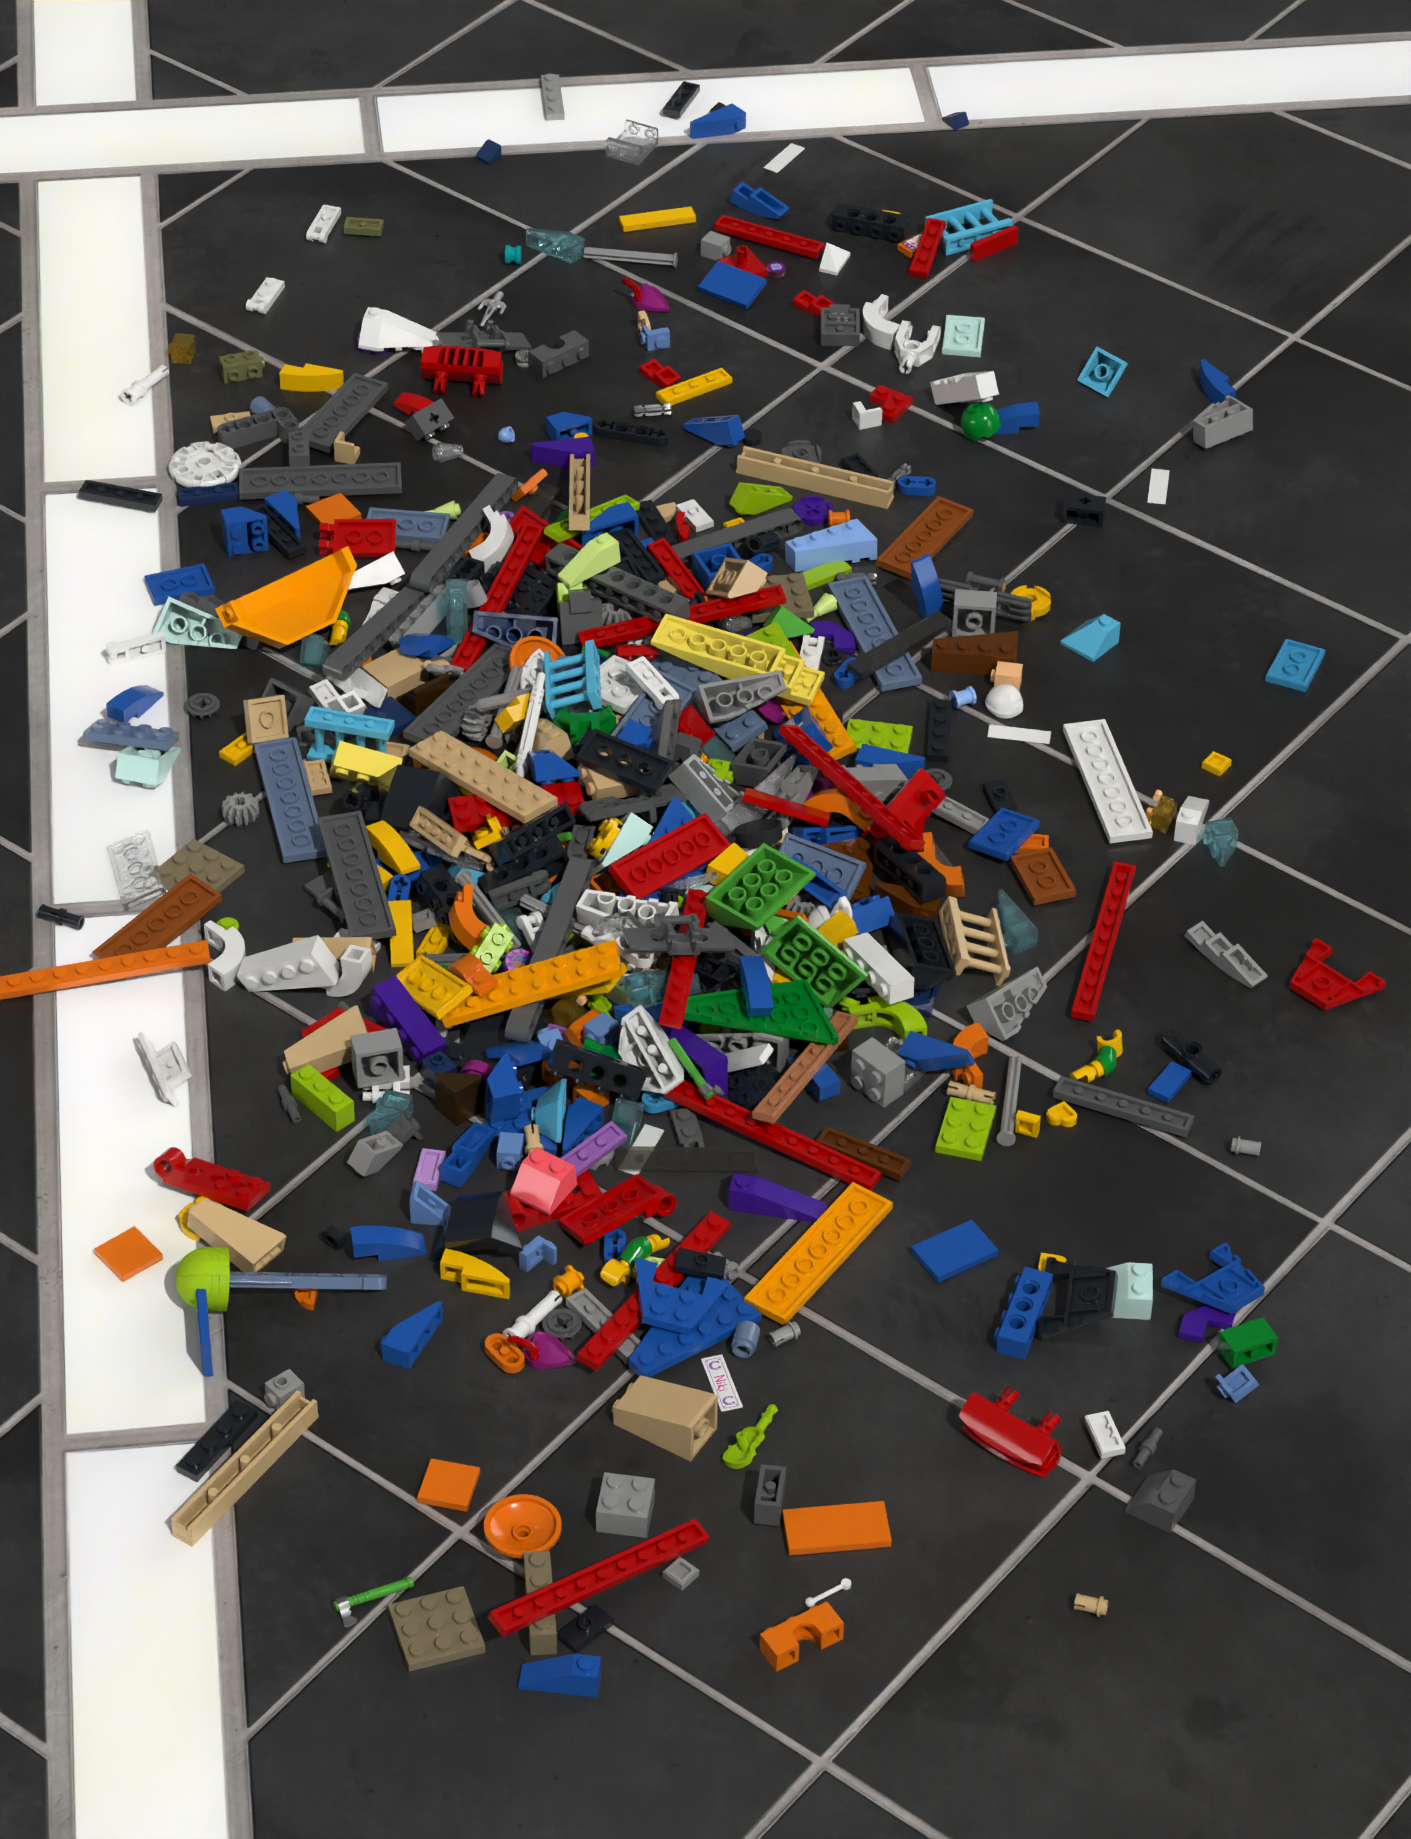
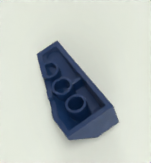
[472,611,558,649]

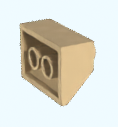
[705,558,768,598]
[514,718,575,769]

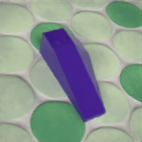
[729,1173,827,1223]

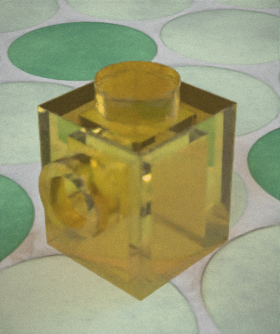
[168,333,196,364]

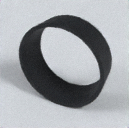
[734,819,782,848]

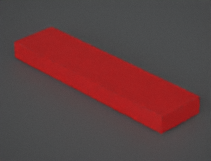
[909,218,946,278]
[646,537,710,600]
[742,787,831,827]

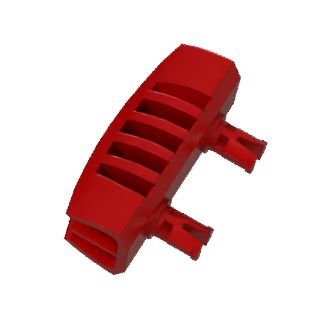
[421,346,503,398]
[862,768,946,846]
[959,1386,1062,1478]

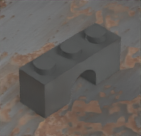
[528,330,589,378]

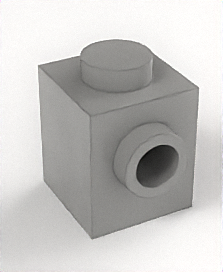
[701,231,731,261]
[264,1369,305,1410]

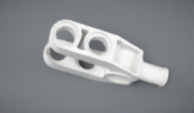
[894,320,941,374]
[581,925,654,994]

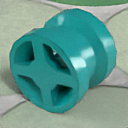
[505,245,522,265]

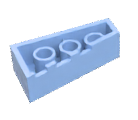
[785,519,877,572]

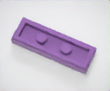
[560,1121,627,1178]

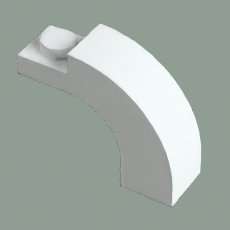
[862,294,900,350]
[469,505,514,573]
[308,679,366,715]
[204,920,246,991]
[320,944,372,997]

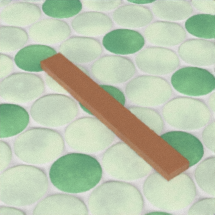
[752,1011,858,1124]

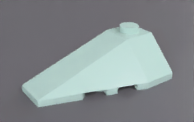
[152,596,243,649]

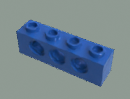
[994,1267,1053,1360]

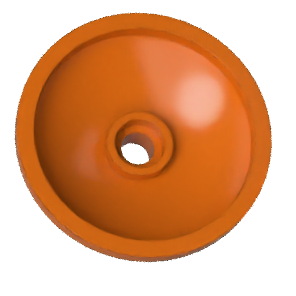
[509,636,565,670]
[484,1494,562,1558]

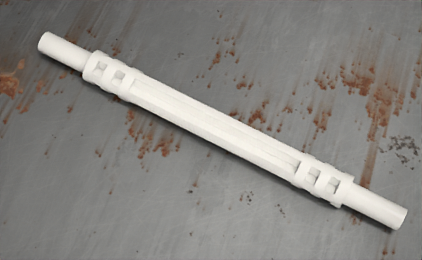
[515,672,546,778]

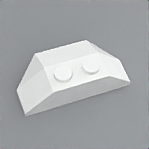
[618,1005,684,1094]

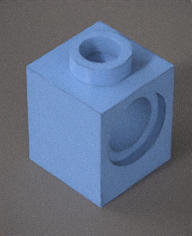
[583,1012,620,1046]
[497,1132,524,1171]

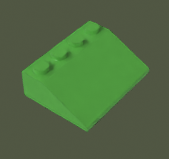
[705,843,816,931]
[760,915,868,1007]

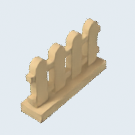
[409,806,493,863]

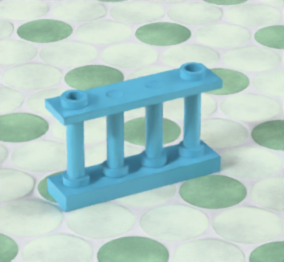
[925,199,1013,256]
[542,639,602,721]
[304,706,395,763]

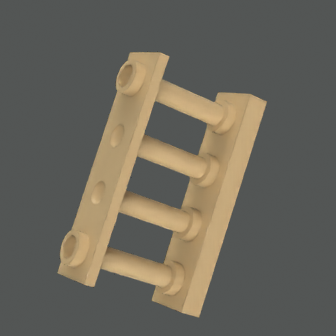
[939,896,1011,986]

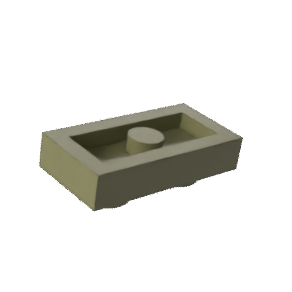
[344,217,384,237]

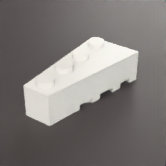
[930,371,999,405]
[576,889,679,941]
[237,935,342,992]

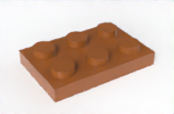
[1010,847,1076,906]

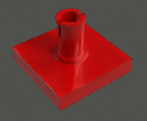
[717,245,768,277]
[677,704,716,746]

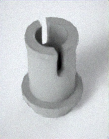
[1231,1136,1261,1156]
[713,1252,740,1280]
[768,1321,801,1348]

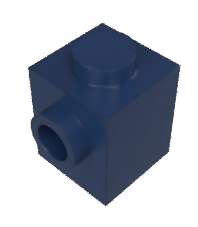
[422,1050,457,1089]

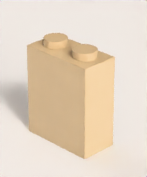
[362,647,429,700]
[577,752,643,800]

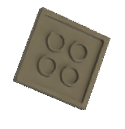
[749,573,814,623]
[150,839,245,893]
[388,1586,486,1672]

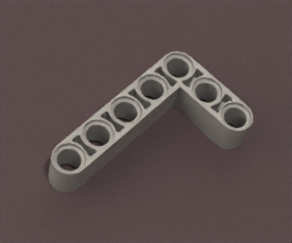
[388,580,488,650]

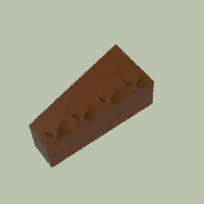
[931,631,1018,676]

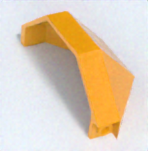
[215,546,357,649]

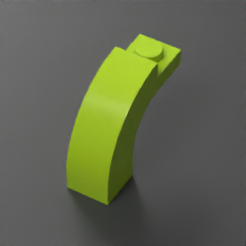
[848,996,928,1043]

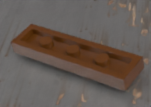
[816,1126,911,1181]

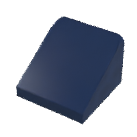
[942,111,969,130]
[475,139,502,164]

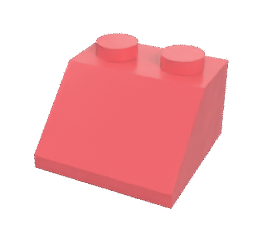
[510,1147,577,1216]

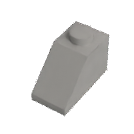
[347,1131,403,1177]

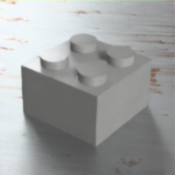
[952,589,997,637]
[350,1028,404,1088]
[850,1037,905,1108]
[596,1472,655,1538]

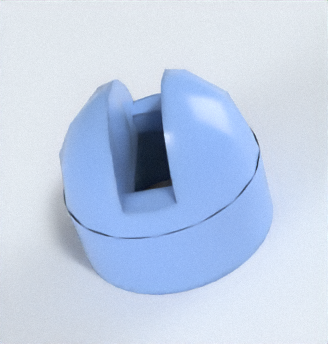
[498,426,515,443]

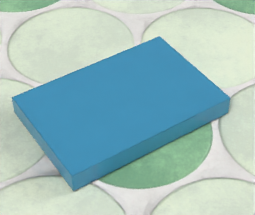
[1265,639,1326,692]

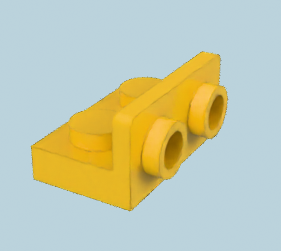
[472,813,503,850]

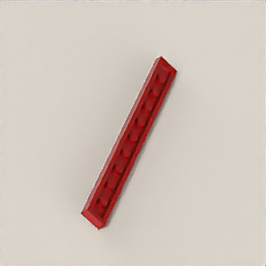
[450,522,545,672]
[578,584,787,648]
[778,724,925,851]
[1071,861,1136,1021]
[658,888,709,1029]
[663,1080,882,1191]
[576,1211,731,1371]
[488,1519,710,1637]

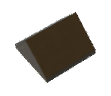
[396,672,450,716]
[434,1072,483,1127]

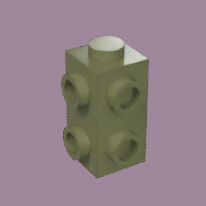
[219,350,265,384]

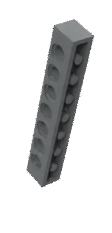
[545,542,690,623]

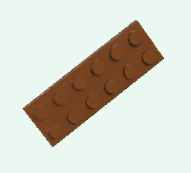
[876,496,973,580]
[92,873,223,980]

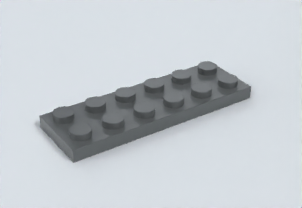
[299,373,389,453]

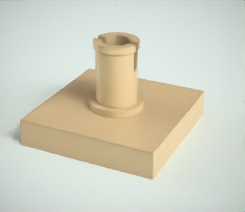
[243,695,289,743]

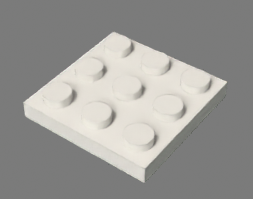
[574,655,644,715]

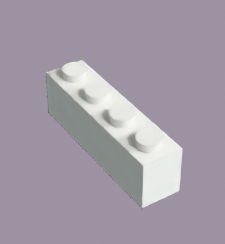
[842,932,914,1004]

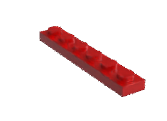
[714,215,825,259]

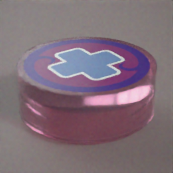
[767,261,786,278]

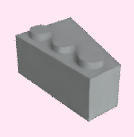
[1193,394,1253,449]
[668,754,744,823]
[842,764,908,803]

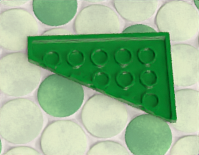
[684,979,839,1045]

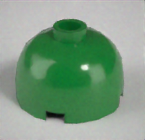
[961,402,1001,441]

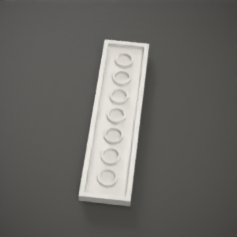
[1063,719,1153,844]

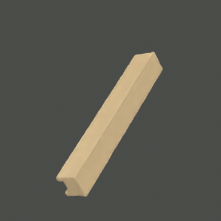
[736,446,894,509]
[569,454,590,530]
[171,1390,319,1547]

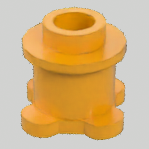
[553,1265,584,1298]

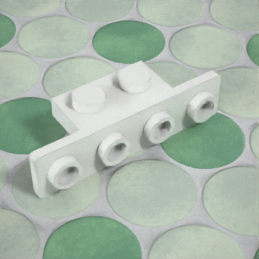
[325,668,388,708]
[137,1032,192,1106]

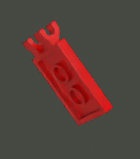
[319,519,396,558]

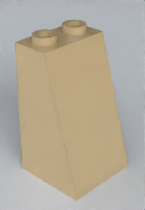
[612,1375,718,1462]

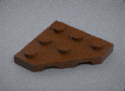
[821,837,874,904]

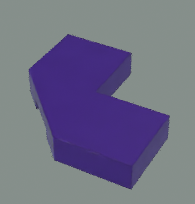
[811,621,856,654]
[1178,1304,1236,1343]

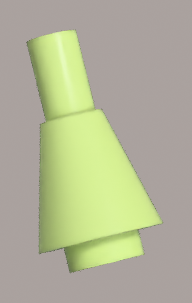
[423,500,461,520]
[803,593,837,623]

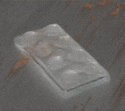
[107,829,166,911]

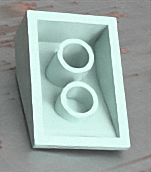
[115,746,181,788]
[593,812,653,876]
[1105,1262,1153,1320]

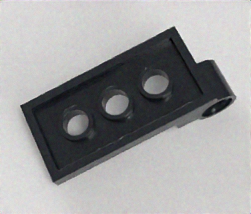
[574,728,674,796]

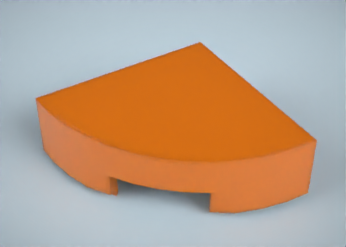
[293,1288,318,1310]

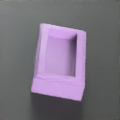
[413,1148,446,1191]

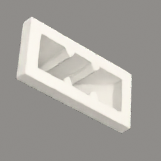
[819,243,850,276]

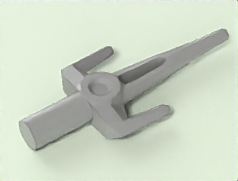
[477,291,506,327]
[426,663,464,677]

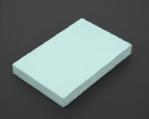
[942,315,985,357]

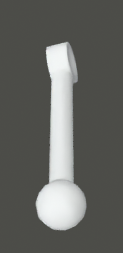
[805,1578,851,1607]

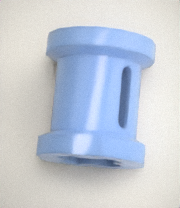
[949,686,977,709]

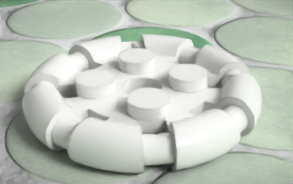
[168,441,241,488]

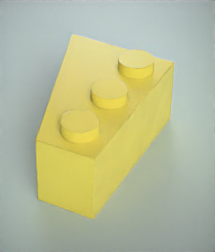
[328,741,403,786]

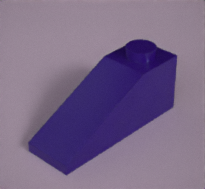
[531,436,595,468]

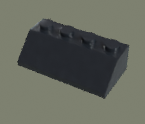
[887,912,957,991]

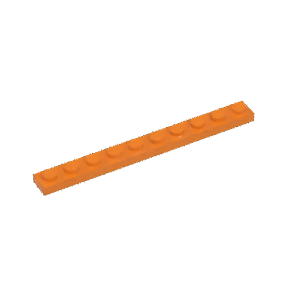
[0,940,211,1000]

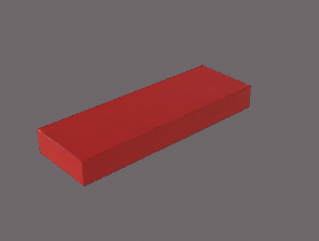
[969,225,1018,262]

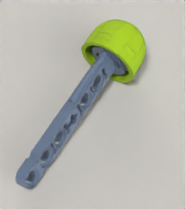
[175,1247,387,1312]

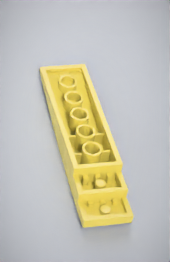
[651,614,825,706]

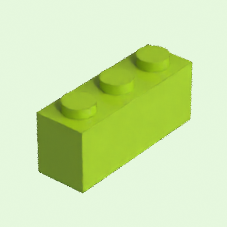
[290,1064,355,1132]

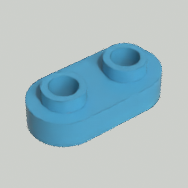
[641,1092,683,1113]

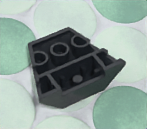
[378,765,462,834]
[651,953,740,1000]
[461,1009,548,1052]
[429,1191,523,1261]

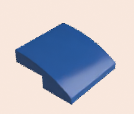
[486,1040,552,1066]

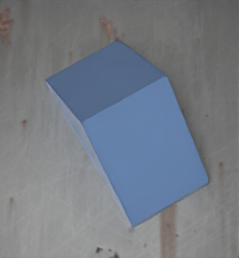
[410,1180,451,1226]

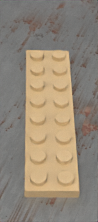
[409,730,558,824]

